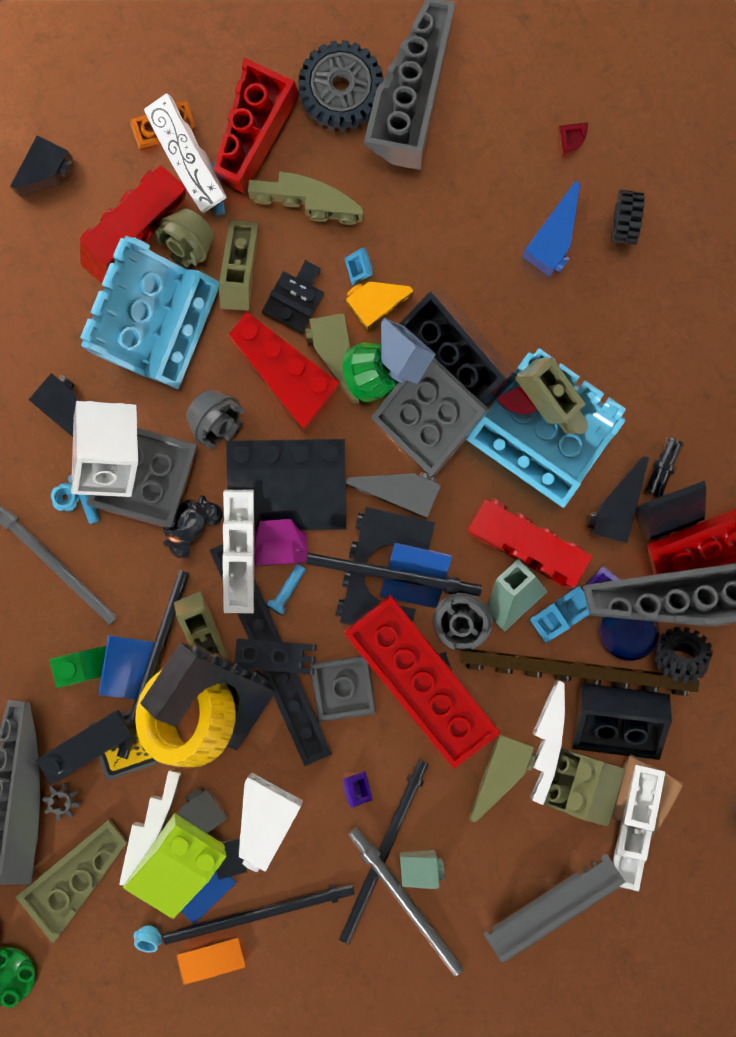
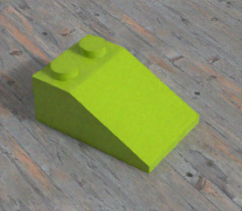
[123,813,226,919]

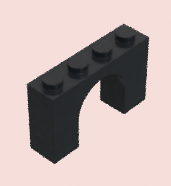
[336,507,435,625]
[140,642,276,750]

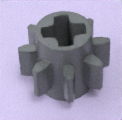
[42,783,81,821]

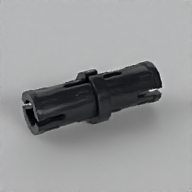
[645,437,684,497]

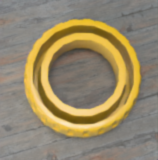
[136,670,236,767]

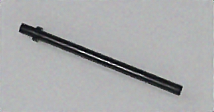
[116,570,190,759]
[339,759,429,944]
[162,883,355,945]

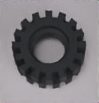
[611,189,645,245]
[655,627,713,683]

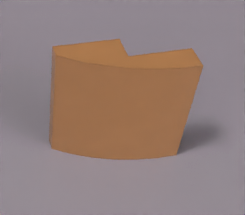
[612,754,683,839]

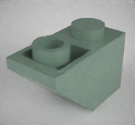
[487,559,548,632]
[400,850,445,889]

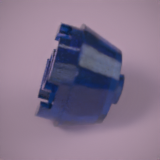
[601,617,659,661]

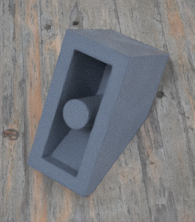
[381,318,436,384]

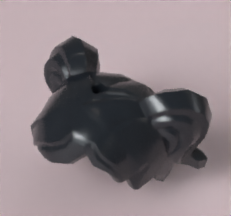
[163,495,223,559]

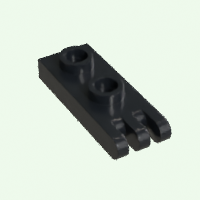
[235,638,317,675]

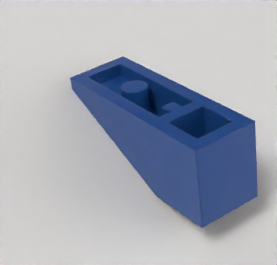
[522,181,580,277]

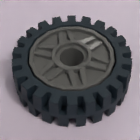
[298,40,383,131]

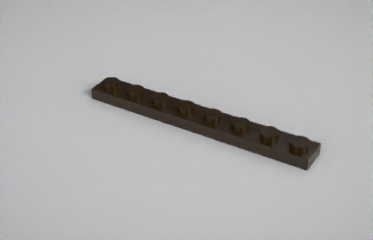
[460,649,700,696]

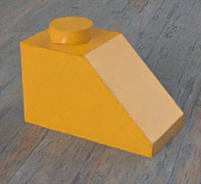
[346,281,413,332]

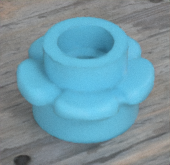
[51,483,80,511]
[133,926,162,953]

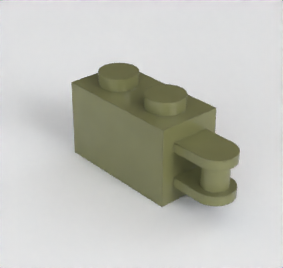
[515,357,588,434]

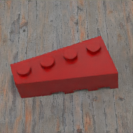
[214,57,300,194]
[80,165,186,284]
[228,311,340,433]
[466,498,592,589]

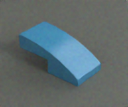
[530,585,589,643]

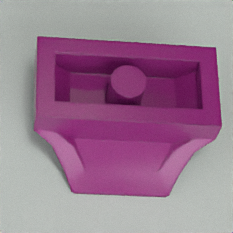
[254,519,309,567]

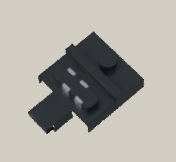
[261,260,324,333]

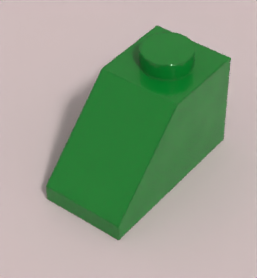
[49,645,107,688]

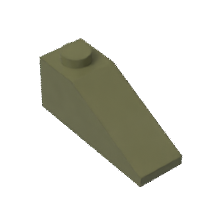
[219,220,258,311]
[305,313,359,404]
[174,591,233,665]
[469,734,536,822]

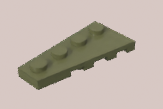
[16,819,128,943]

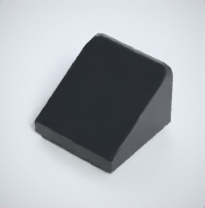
[216,839,248,880]

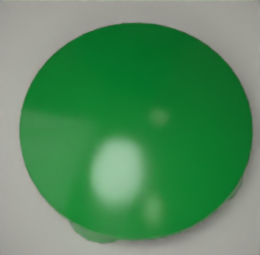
[0,947,36,1008]

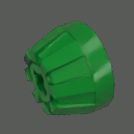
[342,342,399,402]

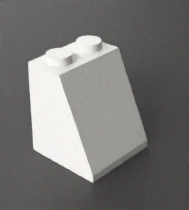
[71,401,138,497]
[239,772,303,872]

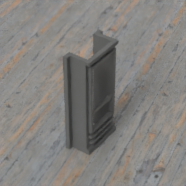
[483,853,626,963]

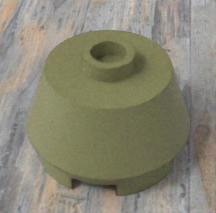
[155,209,214,267]

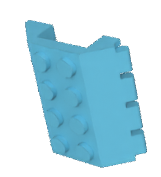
[80,235,219,390]
[467,348,626,508]

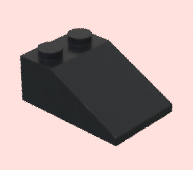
[635,481,706,542]

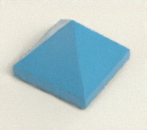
[344,248,373,285]

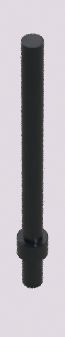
[306,553,482,596]

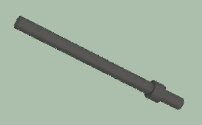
[0,504,118,625]
[348,827,463,976]

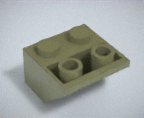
[544,748,626,826]

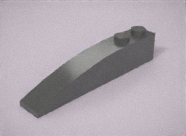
[364,0,456,170]
[583,564,736,627]
[0,700,40,885]

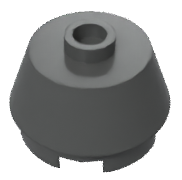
[186,389,245,449]
[433,593,492,650]

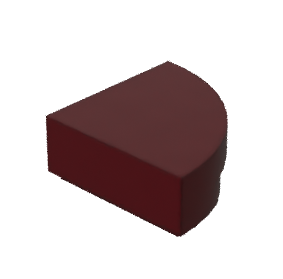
[558,122,588,157]
[497,386,537,415]

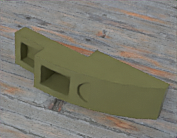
[248,171,363,225]

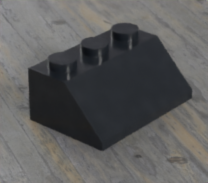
[572,683,672,760]

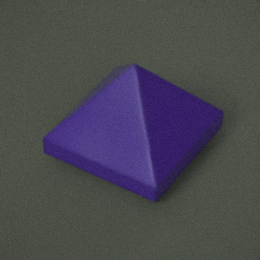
[343,772,372,808]

